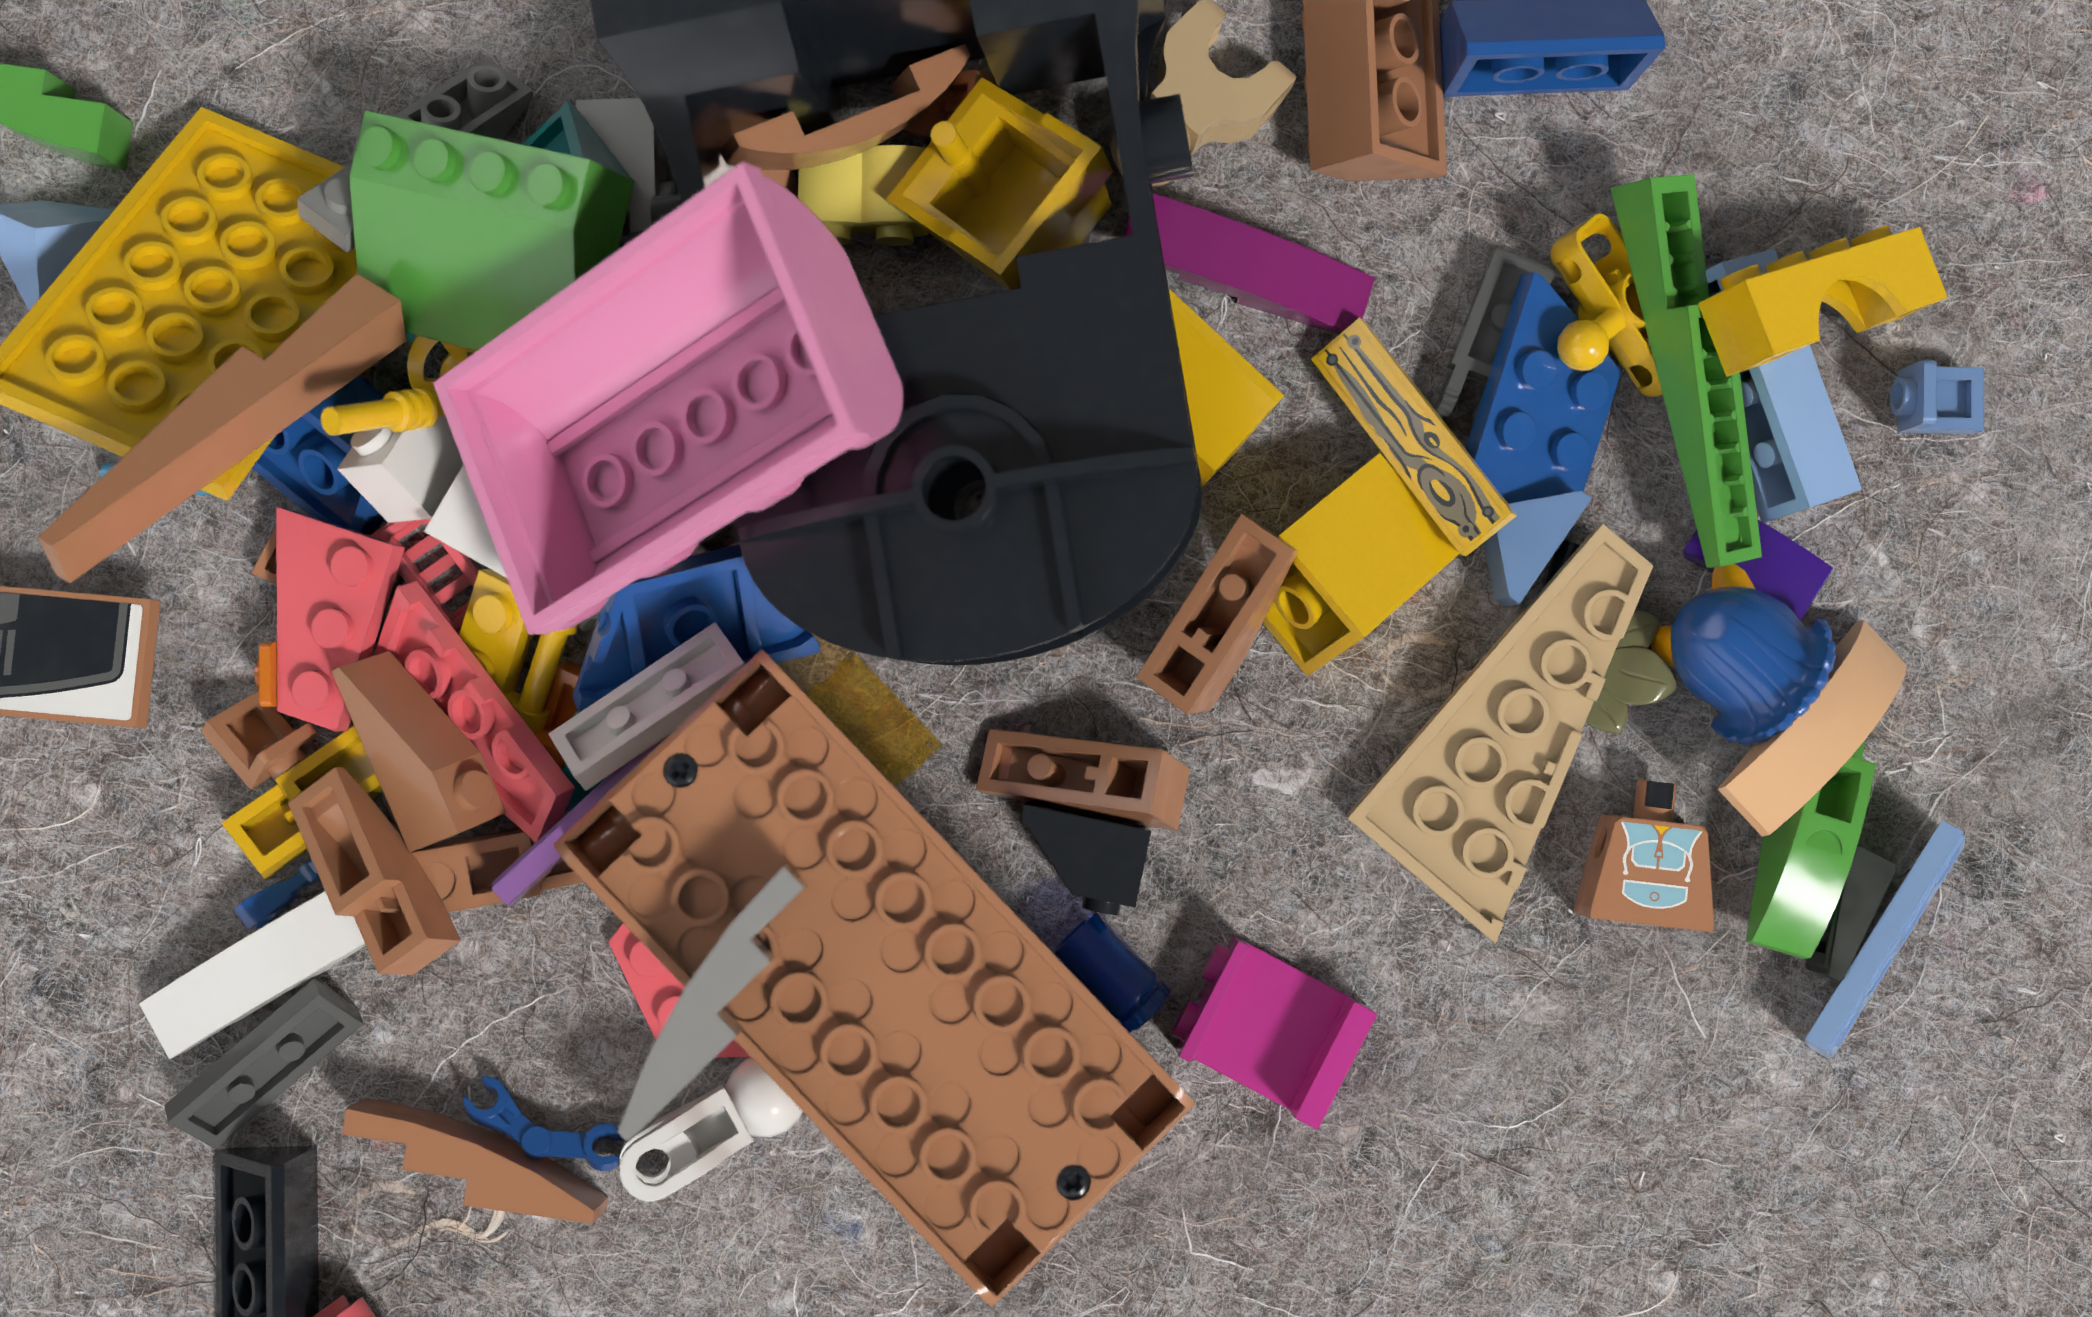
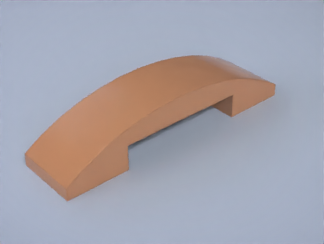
[720,44,971,170]

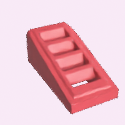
[370,519,481,633]

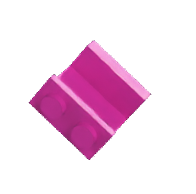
[1171,935,1377,1130]

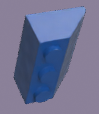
[1440,0,1665,97]
[252,376,384,536]

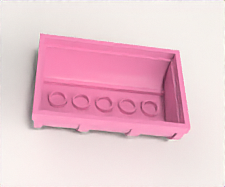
[433,162,903,635]

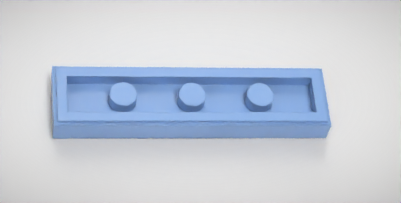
[1805,820,1965,1059]

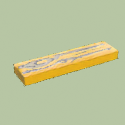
[1311,317,1517,557]

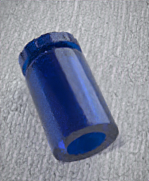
[1052,911,1171,1033]

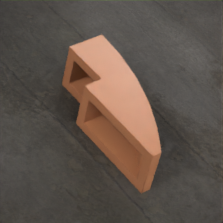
[288,767,461,975]

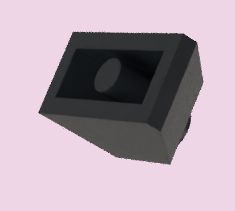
[1022,803,1151,915]

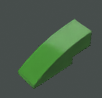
[0,63,133,171]

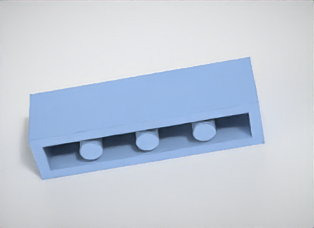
[1706,249,1862,523]

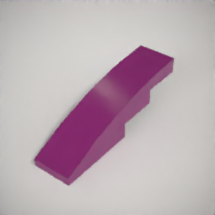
[1123,193,1375,334]

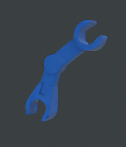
[234,859,320,930]
[463,1077,623,1172]

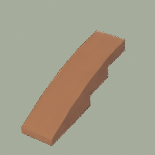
[342,1098,608,1224]

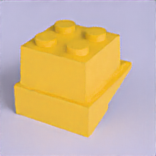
[885,77,1113,290]

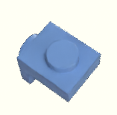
[1890,360,1984,435]

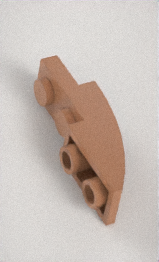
[412,828,584,912]

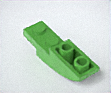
[1745,741,1876,959]

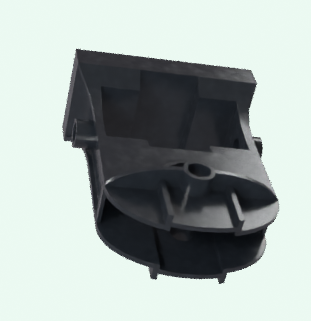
[590,0,1202,666]

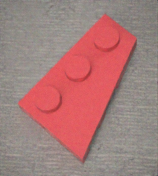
[276,507,405,732]

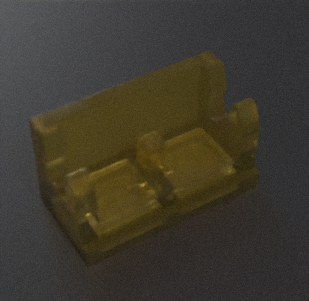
[806,654,943,789]

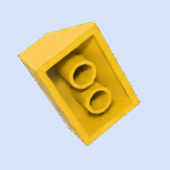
[1169,289,1285,488]

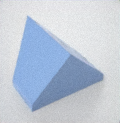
[0,200,114,310]

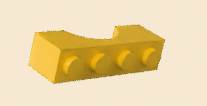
[1698,225,1948,377]

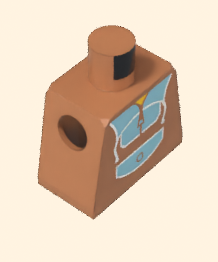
[1573,780,1714,932]

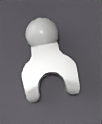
[620,1058,803,1201]

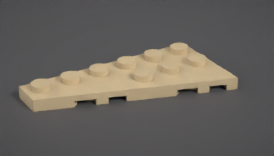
[1346,524,1653,944]

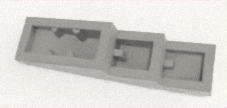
[617,865,807,1142]

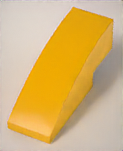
[221,725,383,881]

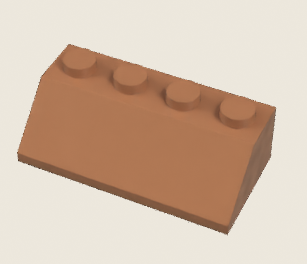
[1301,0,1447,181]

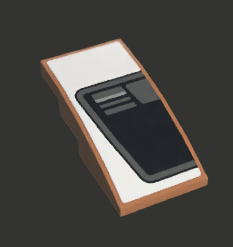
[0,586,161,728]

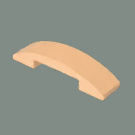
[1718,620,1907,837]

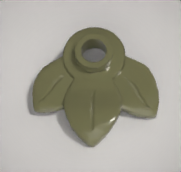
[1586,609,1676,733]

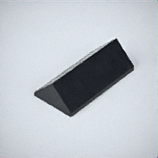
[215,1146,319,1317]

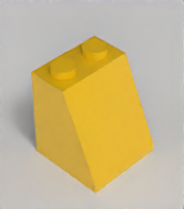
[1263,453,1459,677]

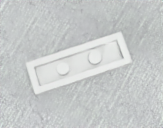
[549,622,745,790]

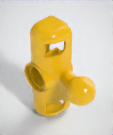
[1550,213,1663,397]

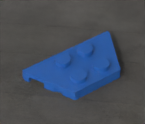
[1466,272,1622,504]
[573,544,820,713]

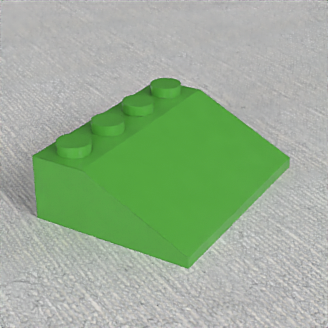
[349,110,635,351]

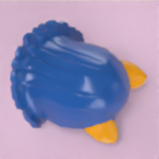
[1650,564,1836,745]

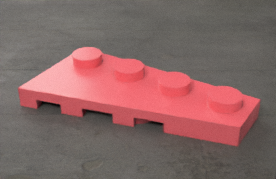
[373,581,575,843]

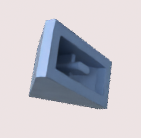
[1484,491,1592,607]

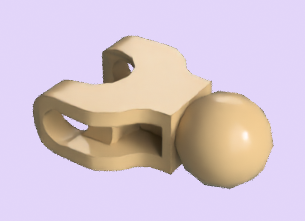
[1110,0,1297,187]

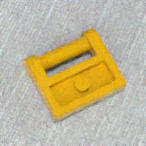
[459,568,579,732]

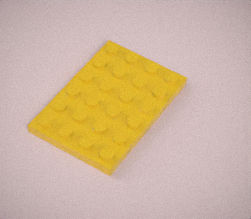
[0,107,357,501]

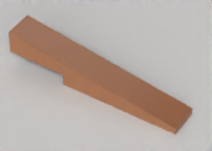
[38,273,407,583]

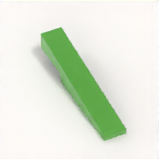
[1610,174,1762,568]

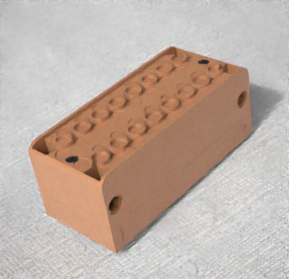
[553,649,1196,1307]

